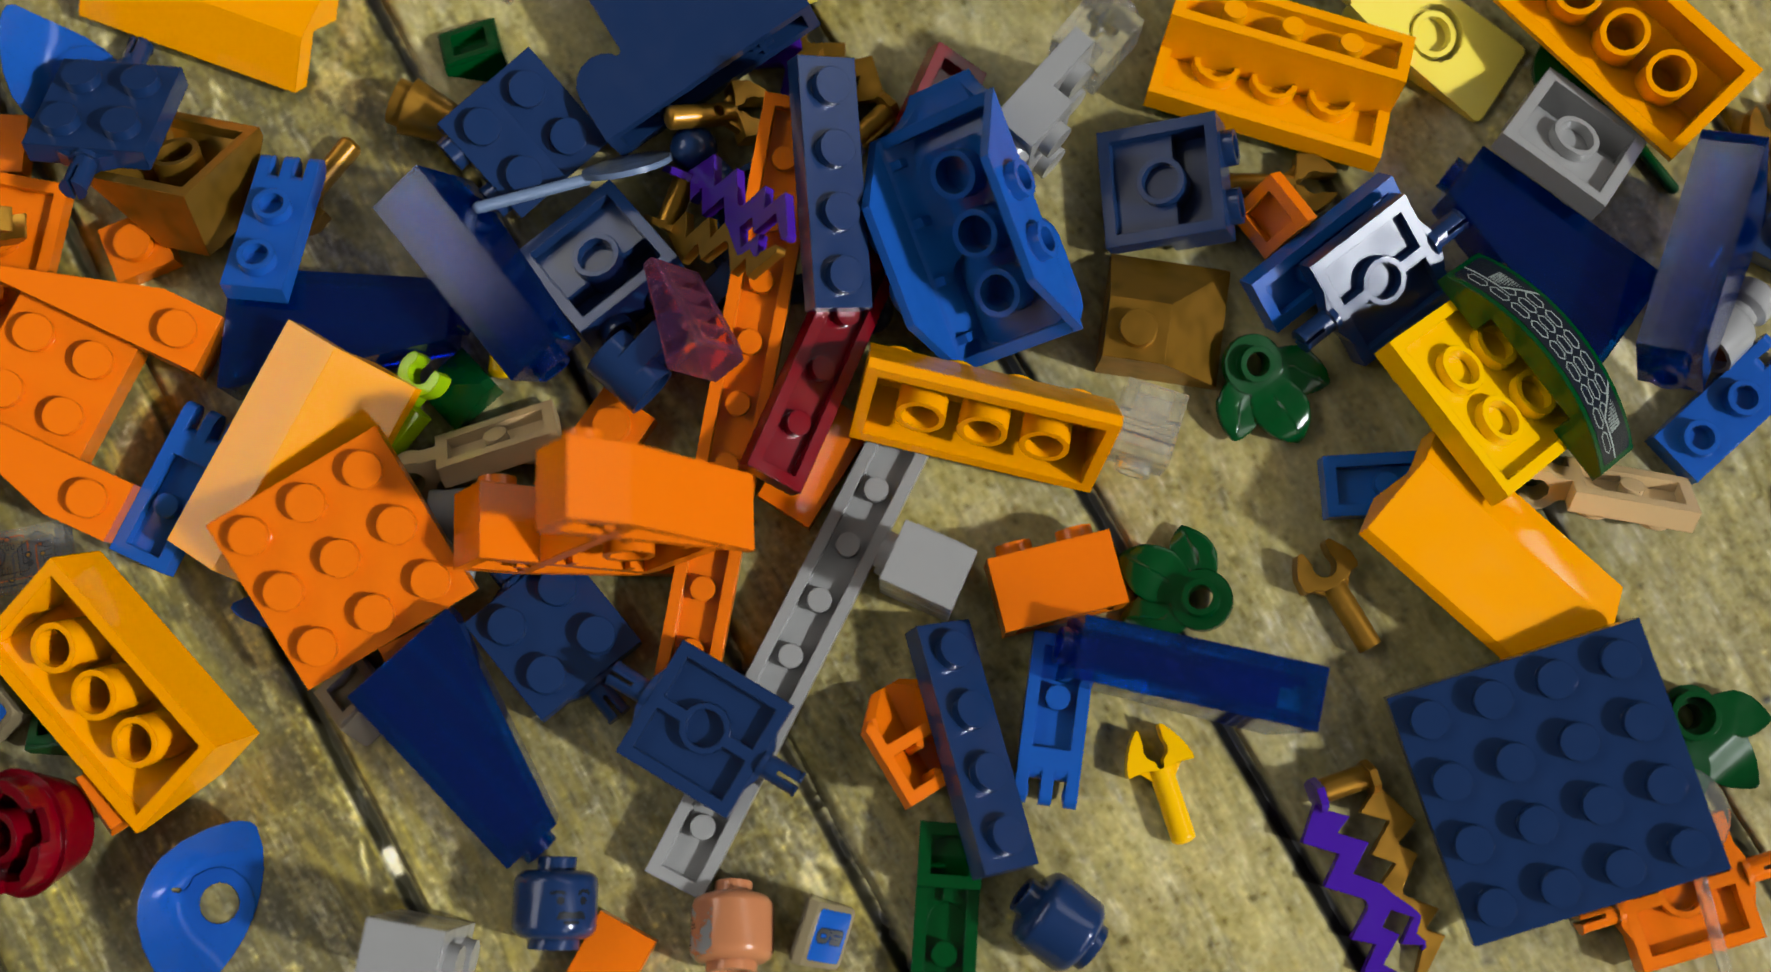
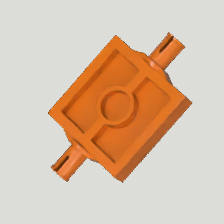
[1571,811,1771,972]

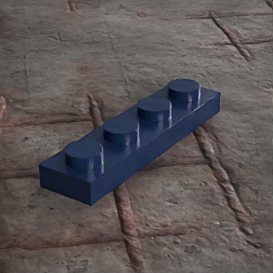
[787,55,873,312]
[905,619,1039,881]

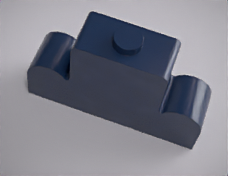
[576,0,821,156]

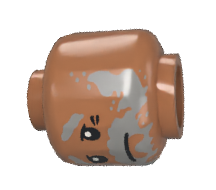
[690,878,774,972]

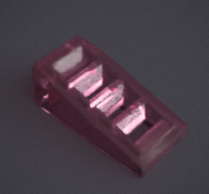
[643,257,744,382]

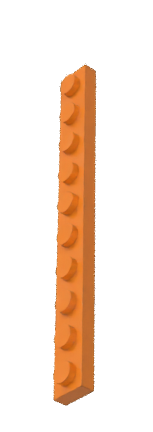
[654,91,801,676]

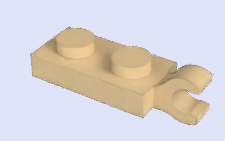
[398,399,562,500]
[1515,456,1702,533]

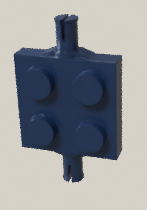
[21,36,188,200]
[1291,193,1469,366]
[463,572,642,725]
[605,640,807,819]

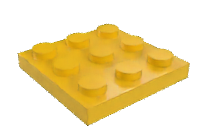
[1374,300,1569,507]

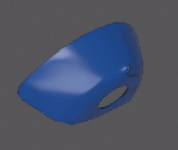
[0,4,117,120]
[136,821,264,972]

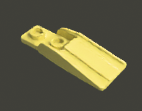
[1341,0,1525,123]

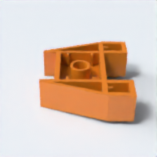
[0,265,234,543]
[453,427,755,577]

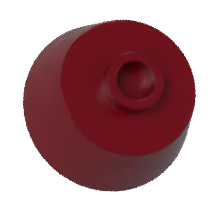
[0,768,95,898]

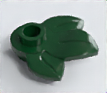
[1216,334,1330,443]
[1118,525,1234,642]
[1666,685,1771,793]

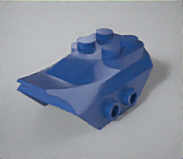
[862,68,1084,367]

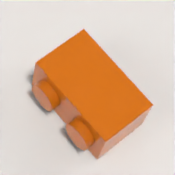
[984,523,1129,639]

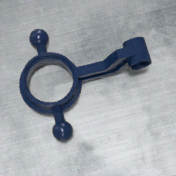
[587,128,894,414]

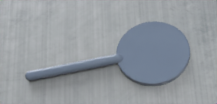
[472,151,672,214]

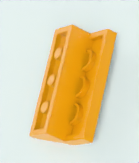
[78,0,339,93]
[1143,0,1416,173]
[167,319,422,583]
[1359,431,1623,659]

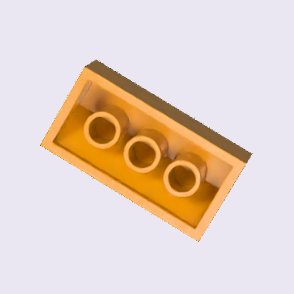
[1492,0,1763,162]
[848,342,1124,493]
[0,551,260,833]

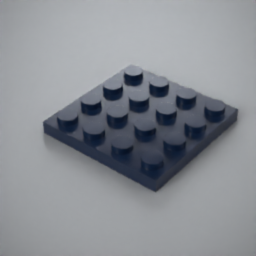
[1383,617,1731,947]

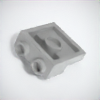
[1001,26,1095,178]
[1490,67,1647,221]

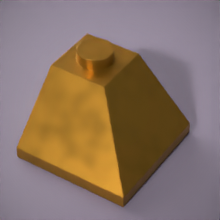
[91,112,264,256]
[1094,254,1231,390]

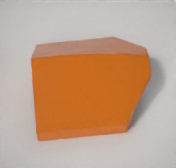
[860,678,946,810]

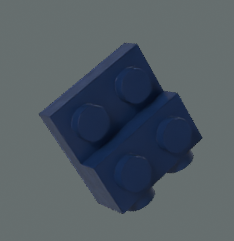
[436,47,607,220]
[1096,111,1246,254]
[514,180,691,354]

